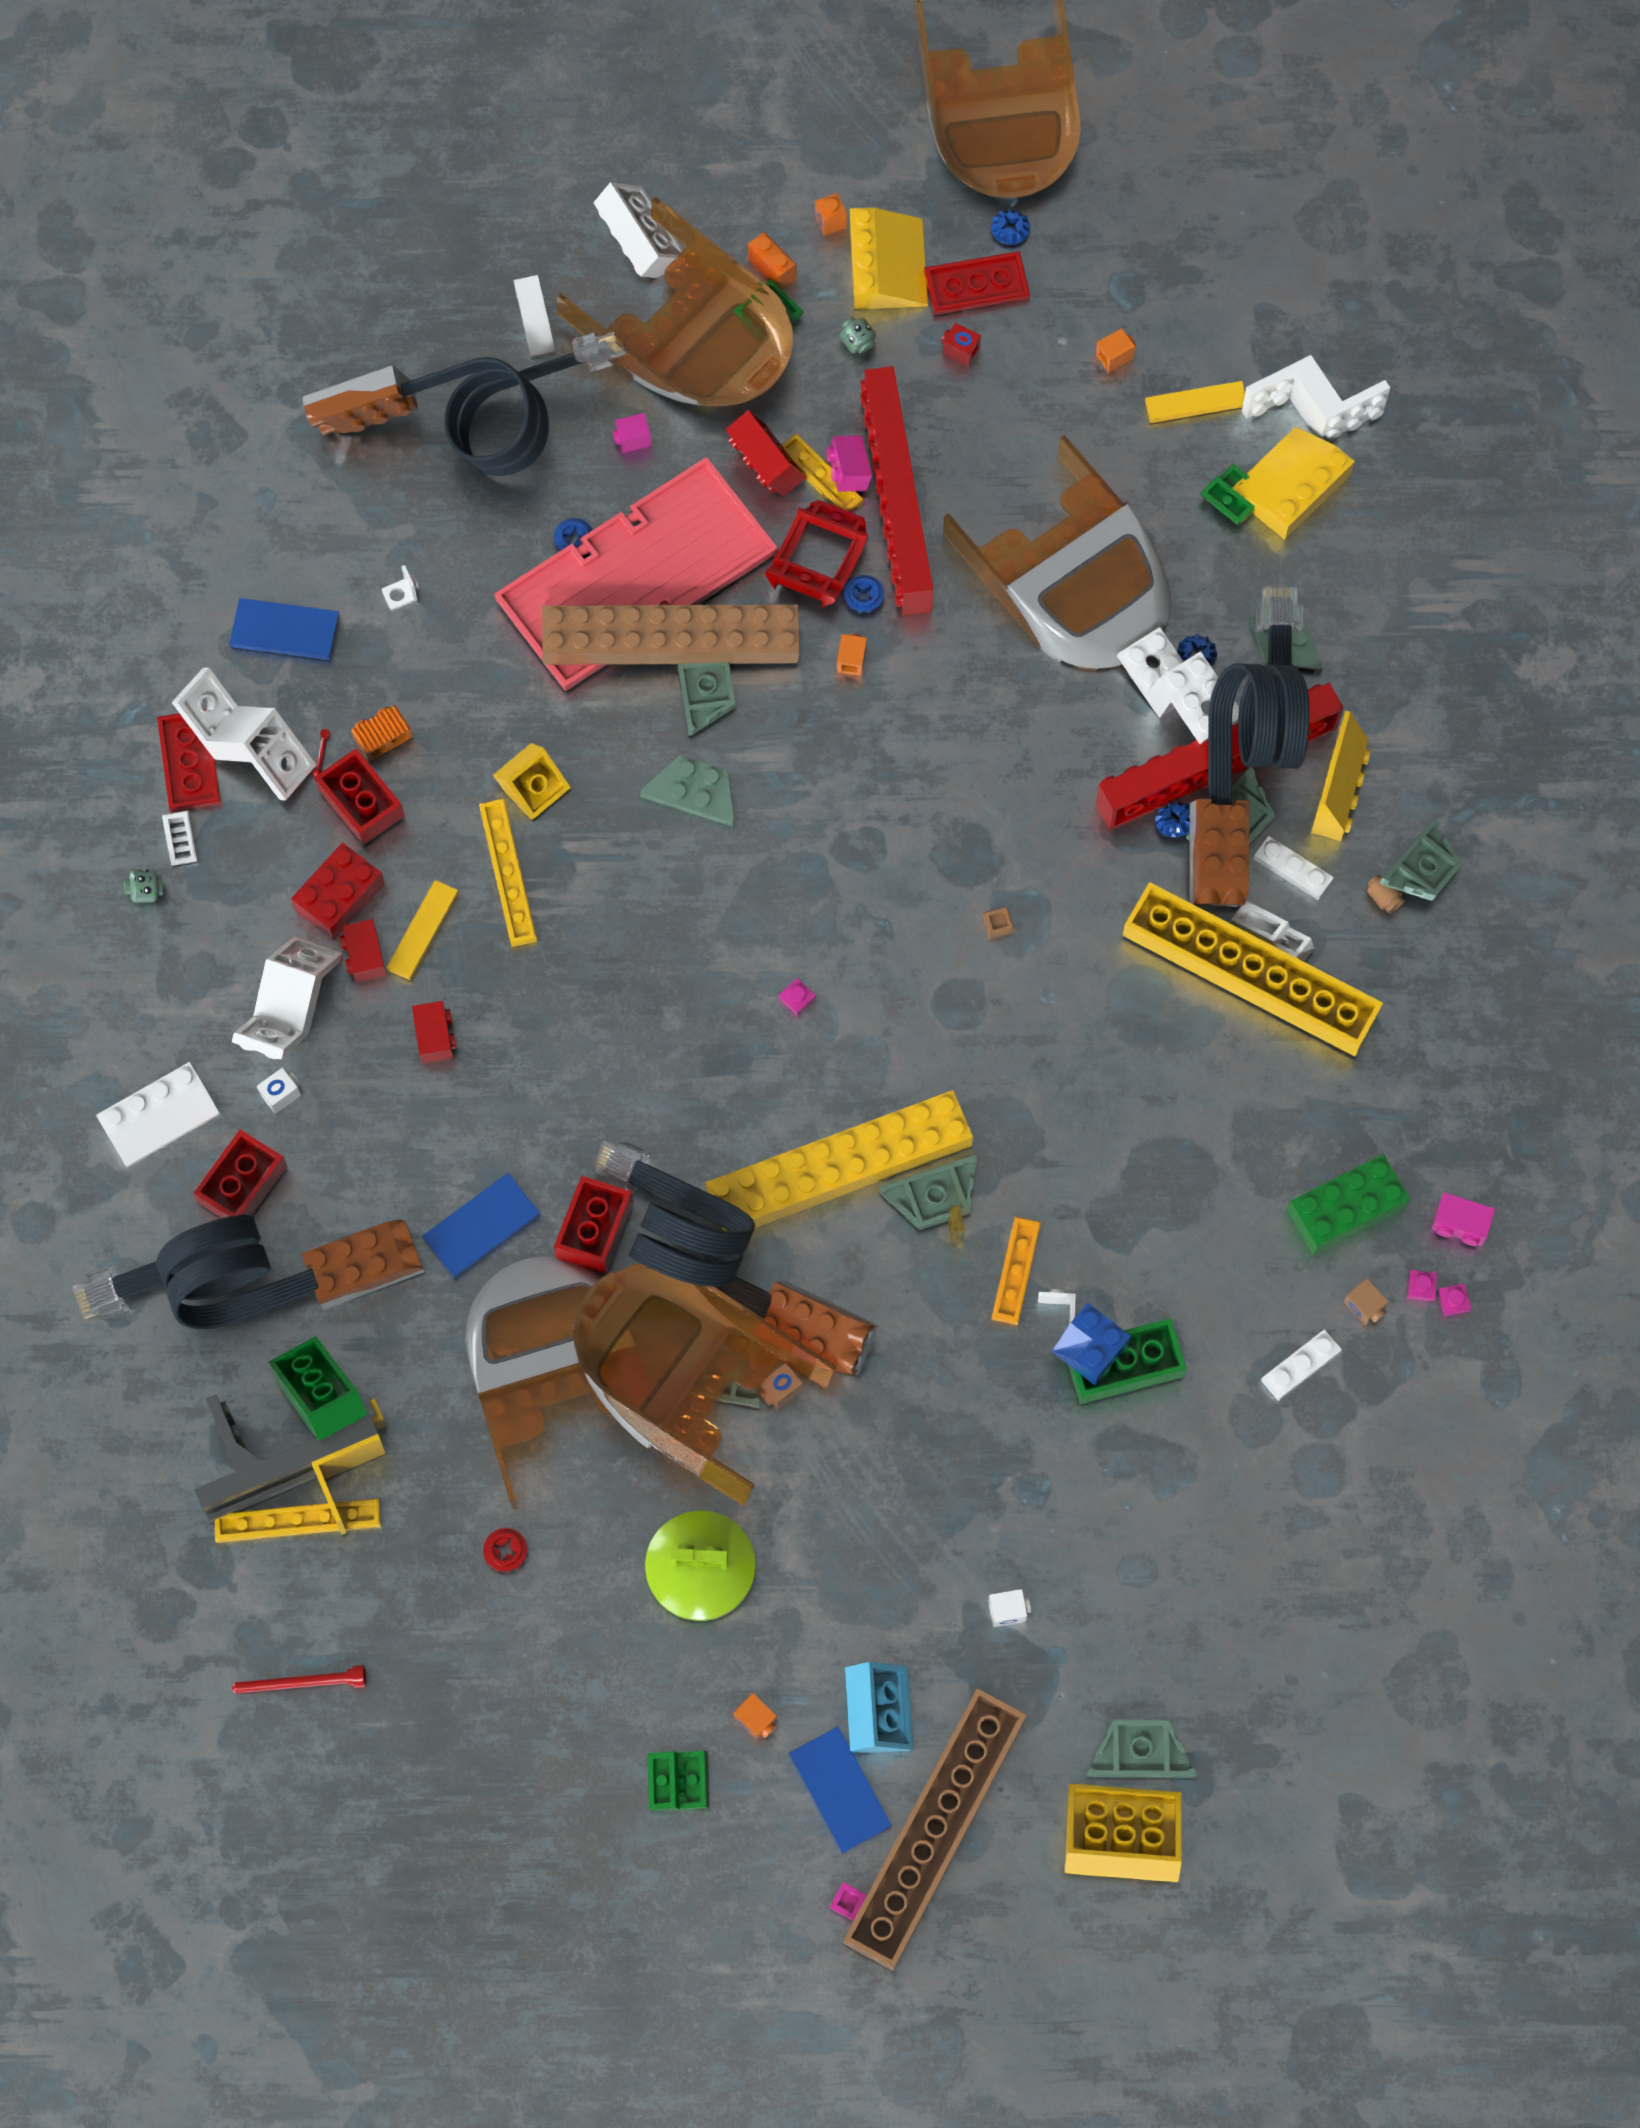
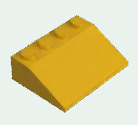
[850,207,928,310]
[1232,427,1355,540]
[1311,710,1371,841]
[1065,1783,1182,1882]

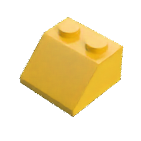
[493,743,571,820]

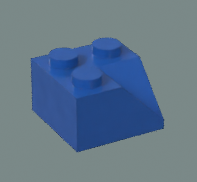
[1052,1302,1131,1385]

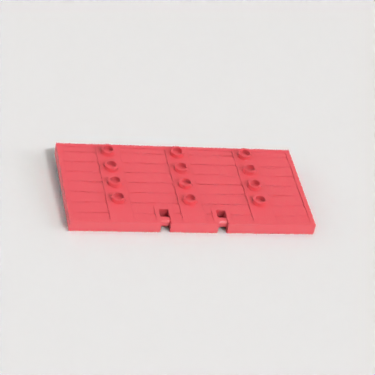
[494,457,778,692]

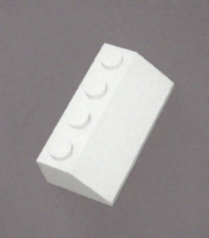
[594,182,690,278]
[96,1062,220,1168]

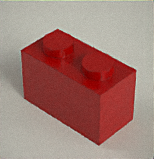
[340,919,387,982]
[412,1001,457,1064]

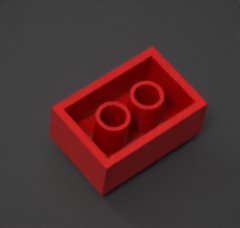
[725,410,807,497]
[314,748,405,845]
[291,842,385,940]
[193,1129,287,1218]
[553,1176,634,1274]

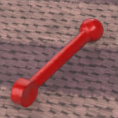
[312,729,330,777]

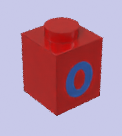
[941,323,981,367]

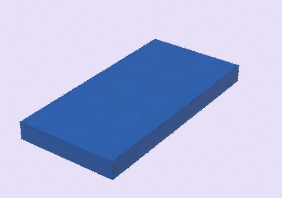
[229,598,340,660]
[422,1173,541,1279]
[789,1727,892,1854]

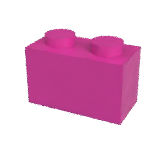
[826,435,872,492]
[1431,1192,1495,1246]

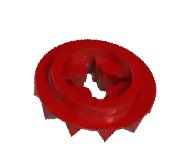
[483,1528,527,1572]

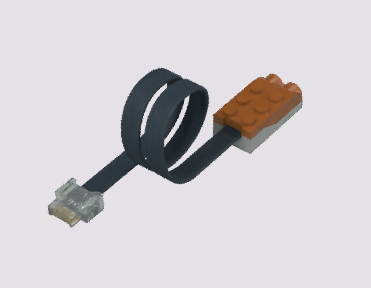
[302,332,627,476]
[1190,586,1310,908]
[591,1140,879,1375]
[71,1214,425,1329]

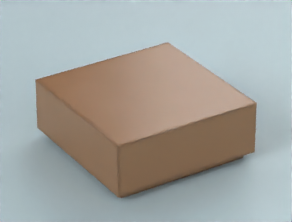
[982,906,1015,940]

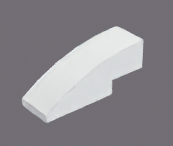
[514,275,555,358]
[1231,901,1314,962]

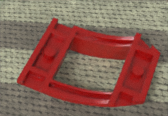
[765,500,869,608]

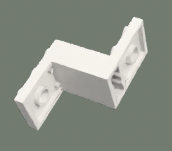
[1242,355,1390,442]
[1117,627,1239,744]
[172,667,316,800]
[232,937,342,1059]

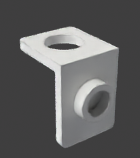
[382,565,419,610]
[1038,1289,1076,1325]

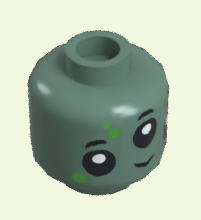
[840,317,876,355]
[124,869,162,903]

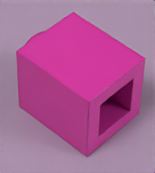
[612,413,652,453]

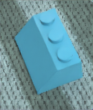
[845,1662,913,1753]

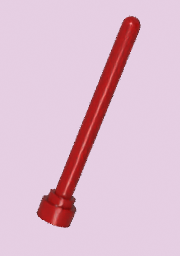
[232,1665,367,1693]

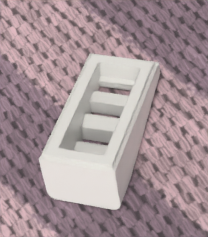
[162,811,198,866]

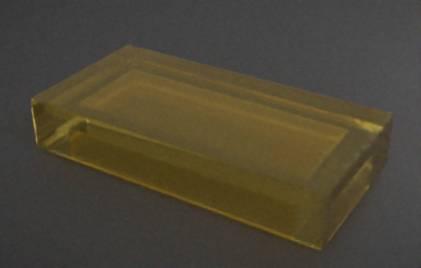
[948,1205,965,1248]

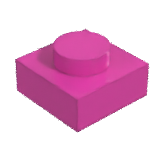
[779,978,816,1016]
[1407,1270,1437,1301]
[1437,1283,1472,1317]
[829,1882,867,1921]

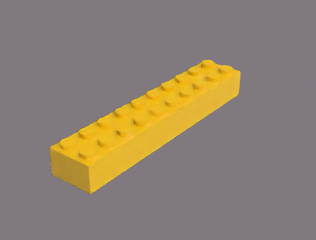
[1123,882,1383,1056]
[704,1090,973,1232]

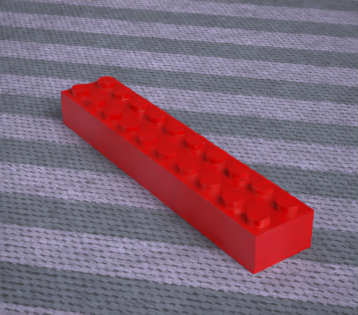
[860,366,933,616]
[1096,682,1344,830]

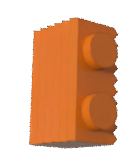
[748,232,797,290]
[351,705,413,762]

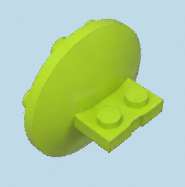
[645,1510,756,1621]

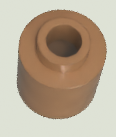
[1367,874,1405,914]

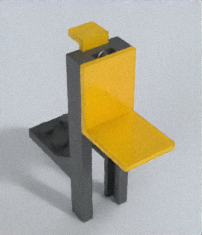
[194,1395,386,1535]

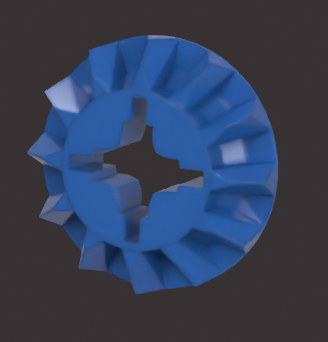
[991,208,1030,245]
[554,518,593,551]
[844,575,884,614]
[1177,633,1218,667]
[1155,801,1190,837]

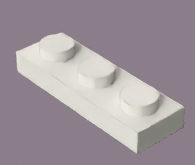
[1253,836,1334,901]
[1261,1329,1342,1401]

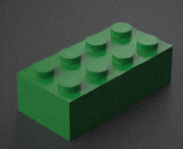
[1287,1154,1411,1256]
[1068,1318,1187,1405]
[268,1336,368,1441]

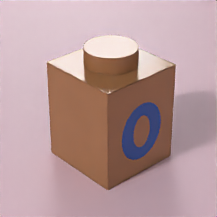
[1344,1278,1389,1326]
[759,1363,803,1410]

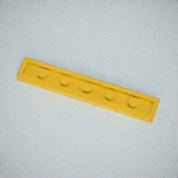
[479,798,537,947]
[214,1498,381,1543]

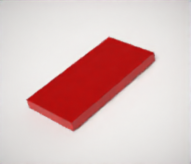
[924,251,1030,315]
[157,709,222,813]

